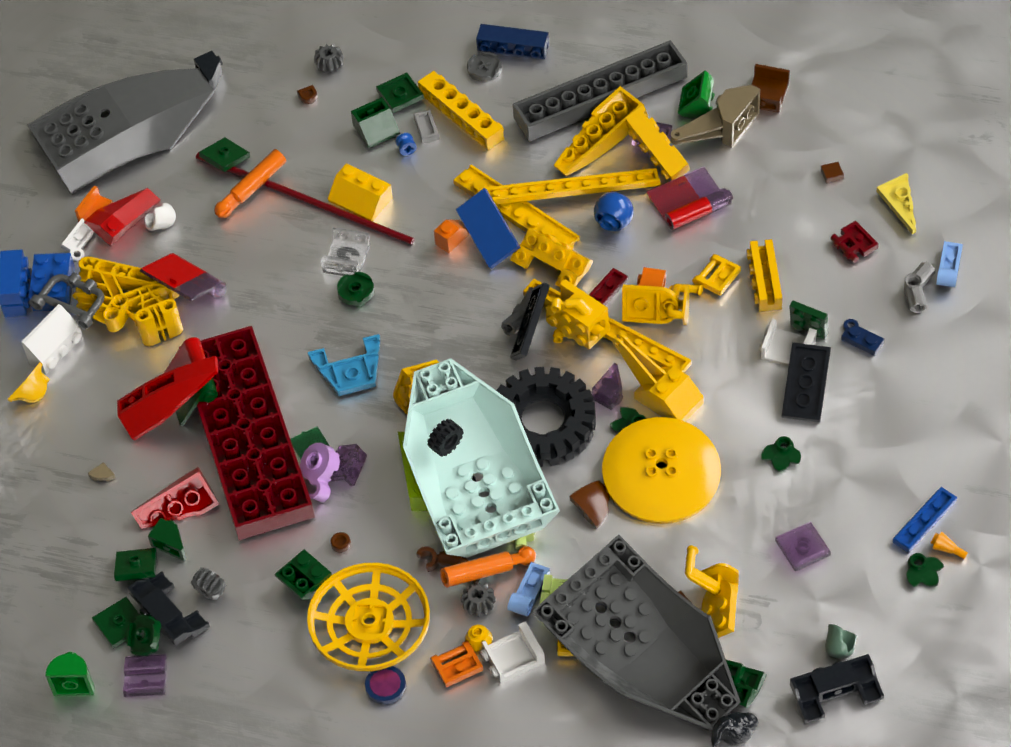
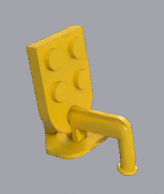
[622,284,703,326]
[685,545,739,638]

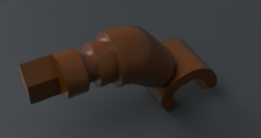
[416,546,480,585]

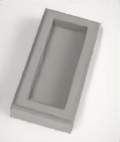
[413,110,440,144]

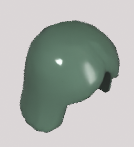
[825,624,857,659]

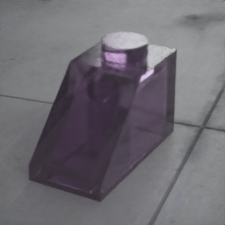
[592,363,623,410]

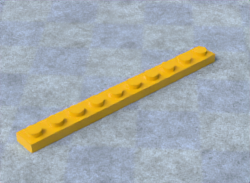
[477,168,660,204]
[523,279,691,373]

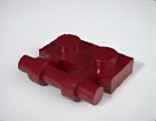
[830,221,879,263]

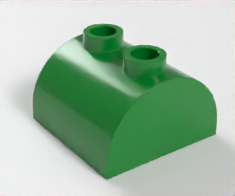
[678,71,715,119]
[45,652,95,696]

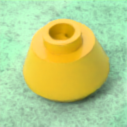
[465,624,493,652]

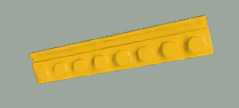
[453,165,580,246]

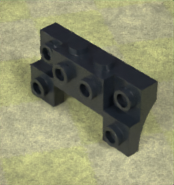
[127,571,210,646]
[790,654,884,724]

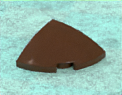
[569,480,609,529]

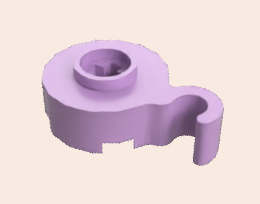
[300,443,340,502]

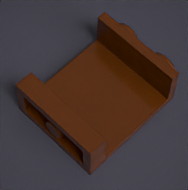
[751,64,790,113]

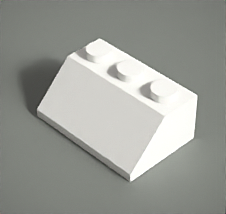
[21,304,83,374]

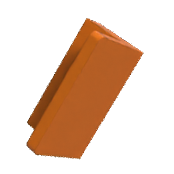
[75,186,113,222]

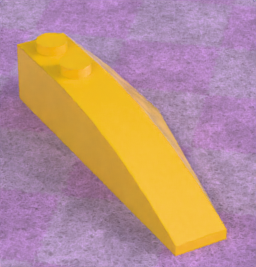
[554,86,648,176]

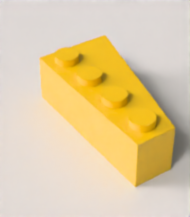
[625,105,690,182]

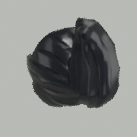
[711,712,758,747]

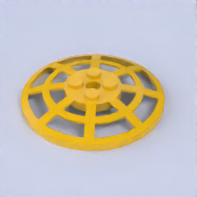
[307,563,430,671]

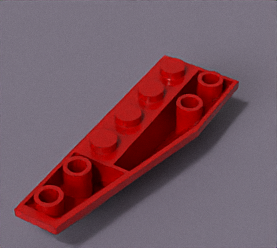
[117,356,218,441]

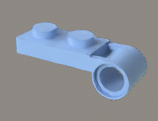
[936,241,963,288]
[508,562,550,617]

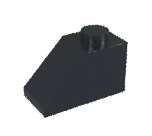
[194,51,223,91]

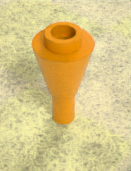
[930,531,968,559]

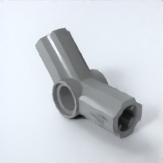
[904,261,936,313]

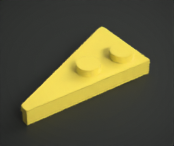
[876,173,916,234]

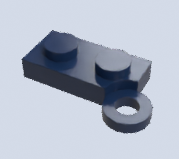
[841,319,885,356]

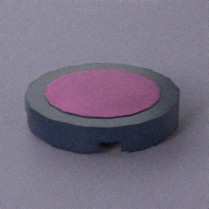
[365,666,407,705]

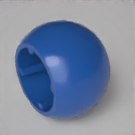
[594,192,634,231]

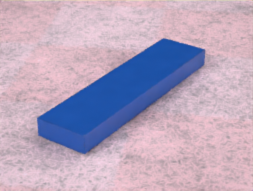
[893,487,957,553]

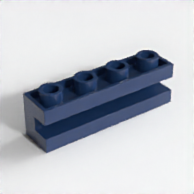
[476,24,549,59]

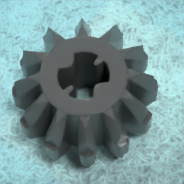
[314,44,344,73]
[191,568,227,600]
[461,581,496,617]

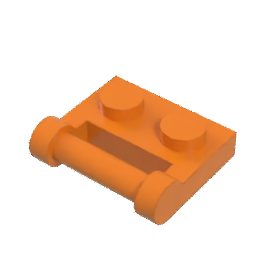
[430,641,483,688]

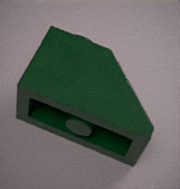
[148,518,186,561]

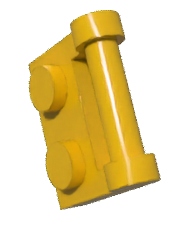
[692,254,741,296]

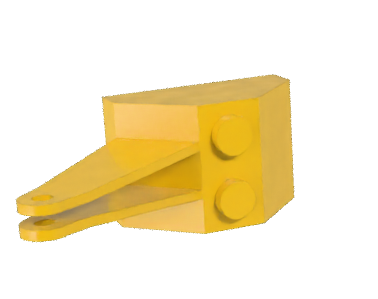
[612,333,704,422]

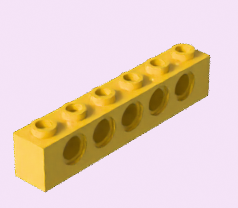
[418,71,504,150]

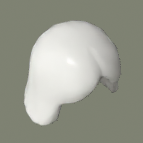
[144,203,176,231]

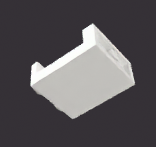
[480,621,545,683]

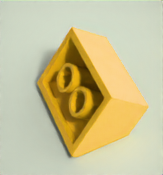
[327,163,393,221]

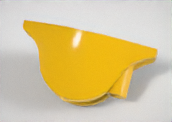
[7,362,50,403]

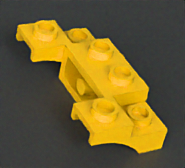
[510,228,593,287]

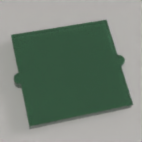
[290,426,329,460]

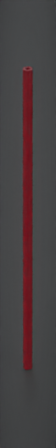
[196,152,415,245]

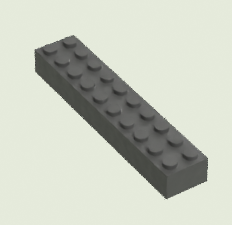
[512,40,687,142]

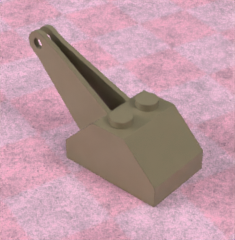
[671,85,760,148]

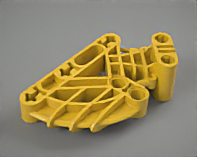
[72,256,183,346]

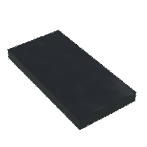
[510,283,550,361]
[781,342,831,422]

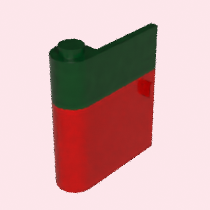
[163,337,218,426]

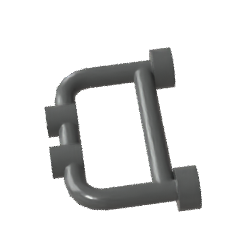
[29,272,104,330]

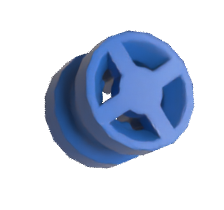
[395,133,417,156]

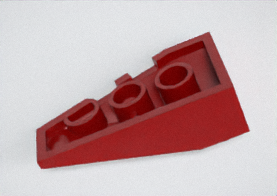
[84,188,161,246]

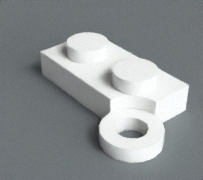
[61,219,95,262]

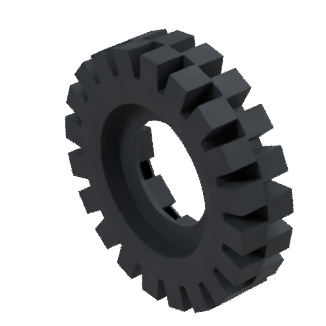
[496,367,596,467]

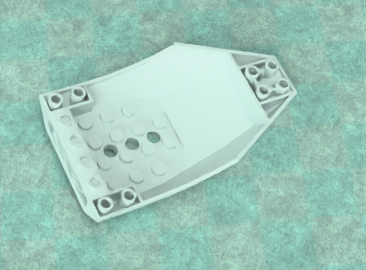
[403,358,560,558]

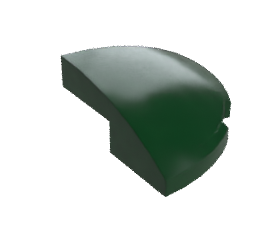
[726,660,767,708]

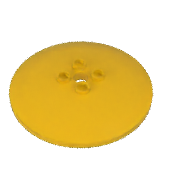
[602,417,721,524]

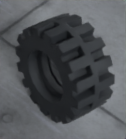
[427,419,464,457]

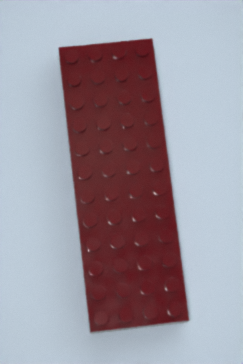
[179,326,315,540]

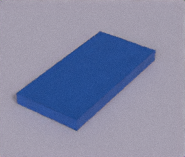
[456,188,521,269]

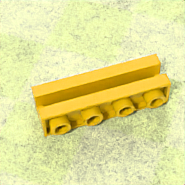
[746,239,783,312]

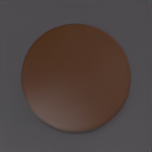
[331,532,351,553]

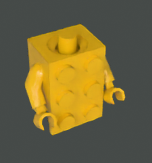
[545,279,609,350]

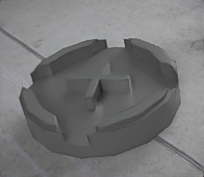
[467,52,502,82]

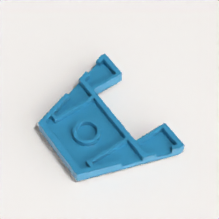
[308,334,380,396]

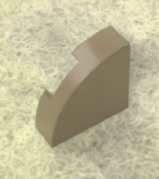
[88,462,116,482]

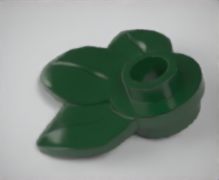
[610,407,647,433]
[761,436,801,472]
[906,553,944,587]

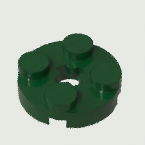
[337,272,375,307]
[126,615,161,656]

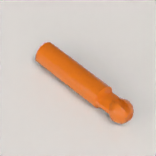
[214,149,287,219]
[440,546,536,588]

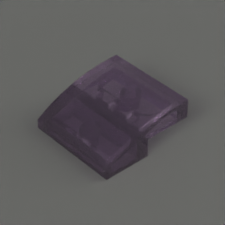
[123,654,167,697]

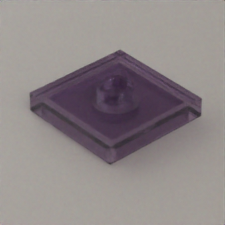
[775,522,831,571]

